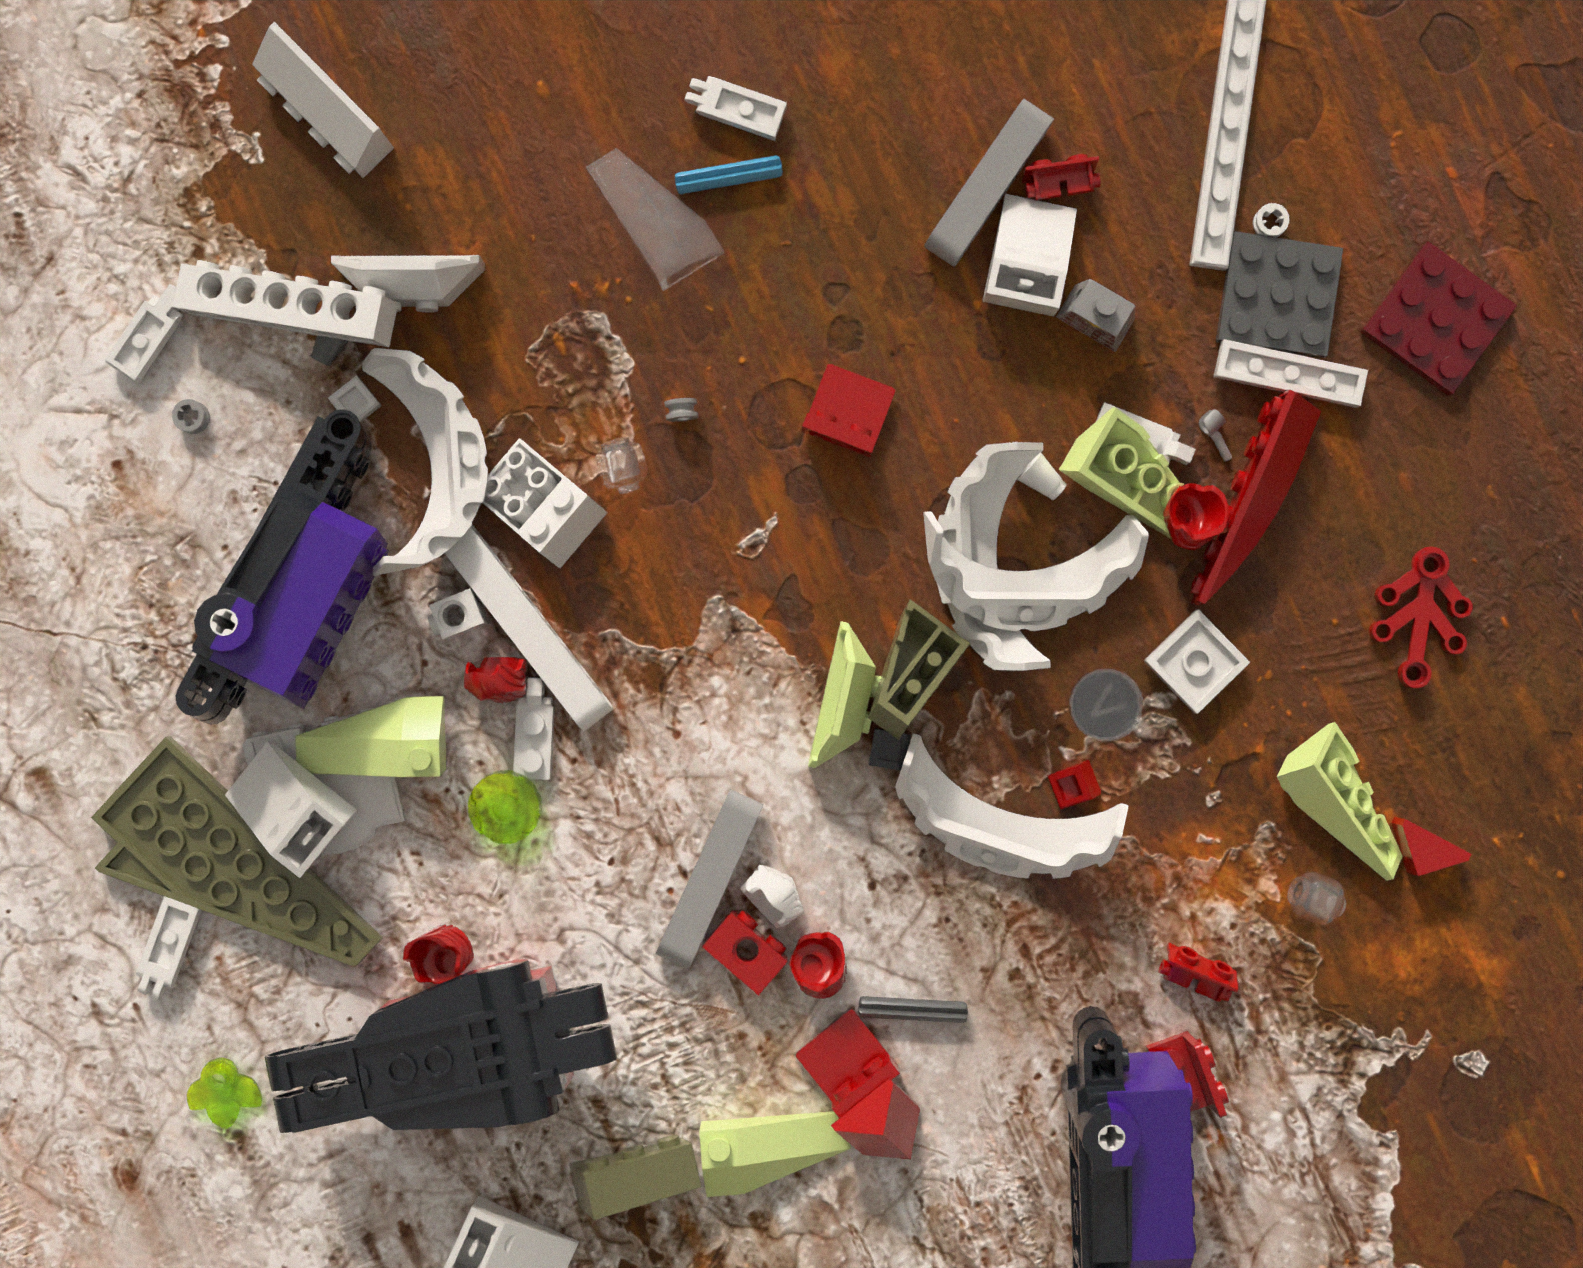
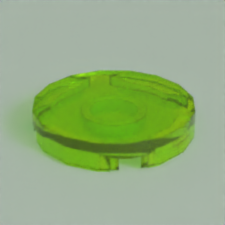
[468,770,542,844]

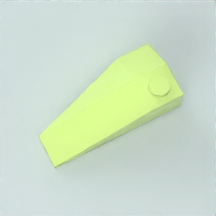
[1059,407,1184,539]
[295,696,446,777]
[1277,722,1403,881]
[699,1111,851,1197]

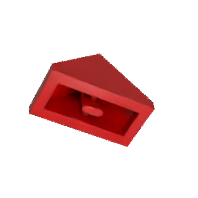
[1391,817,1472,876]

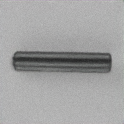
[858,996,968,1023]

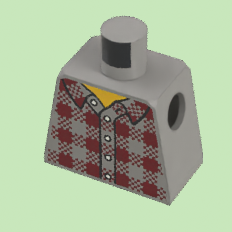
[1056,279,1136,352]

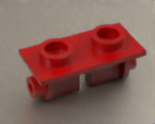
[1022,154,1101,201]
[1158,943,1239,1002]

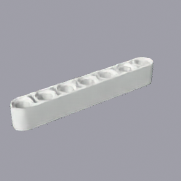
[445,525,614,732]

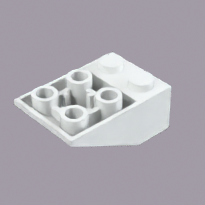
[983,194,1077,317]
[482,438,608,568]
[225,740,357,878]
[444,1196,579,1268]

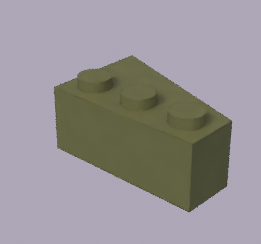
[868,600,970,740]
[569,1135,701,1220]

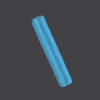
[675,155,783,194]

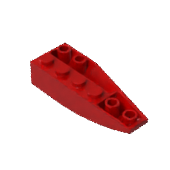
[1190,390,1321,605]

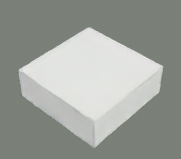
[328,375,381,422]

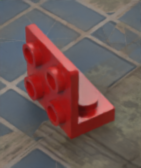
[802,364,895,458]
[796,1009,900,1118]
[1146,1031,1229,1118]

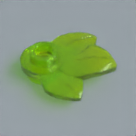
[187,1057,262,1129]

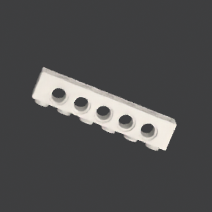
[172,260,398,347]

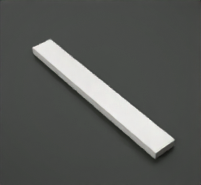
[1189,0,1266,271]

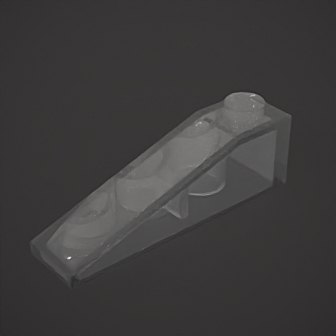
[586,148,725,291]

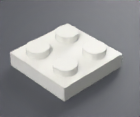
[1144,609,1250,714]

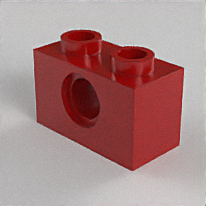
[702,909,788,996]

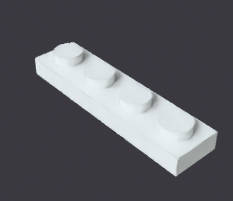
[1214,339,1368,408]

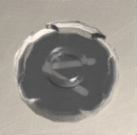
[1069,669,1143,741]

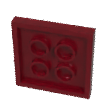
[1360,241,1517,396]

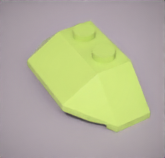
[808,622,881,768]

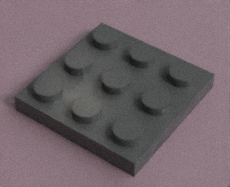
[1216,231,1343,358]

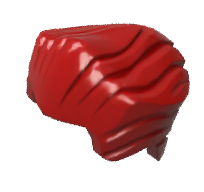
[1163,483,1228,550]
[464,657,527,704]
[403,924,474,984]
[789,932,847,999]

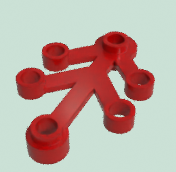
[1369,546,1473,688]

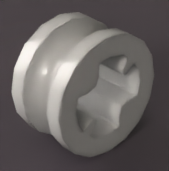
[664,398,699,422]
[172,399,210,434]

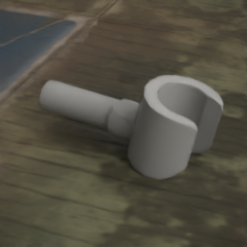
[1199,410,1232,462]

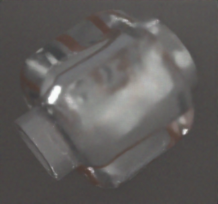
[595,437,648,494]
[1287,872,1346,925]

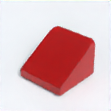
[1047,760,1101,809]

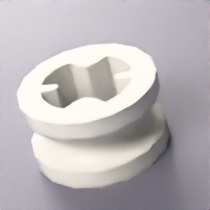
[1253,203,1289,238]

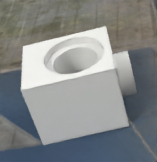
[428,588,489,640]

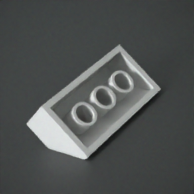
[252,22,394,178]

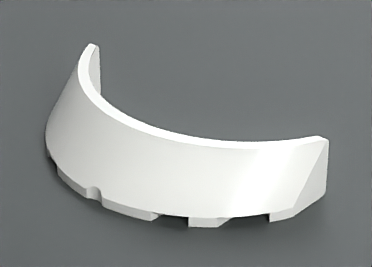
[362,348,488,576]
[937,442,1051,671]
[923,512,1149,631]
[895,733,1128,879]

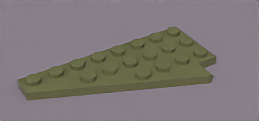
[91,736,383,967]

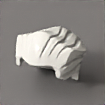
[740,865,804,928]

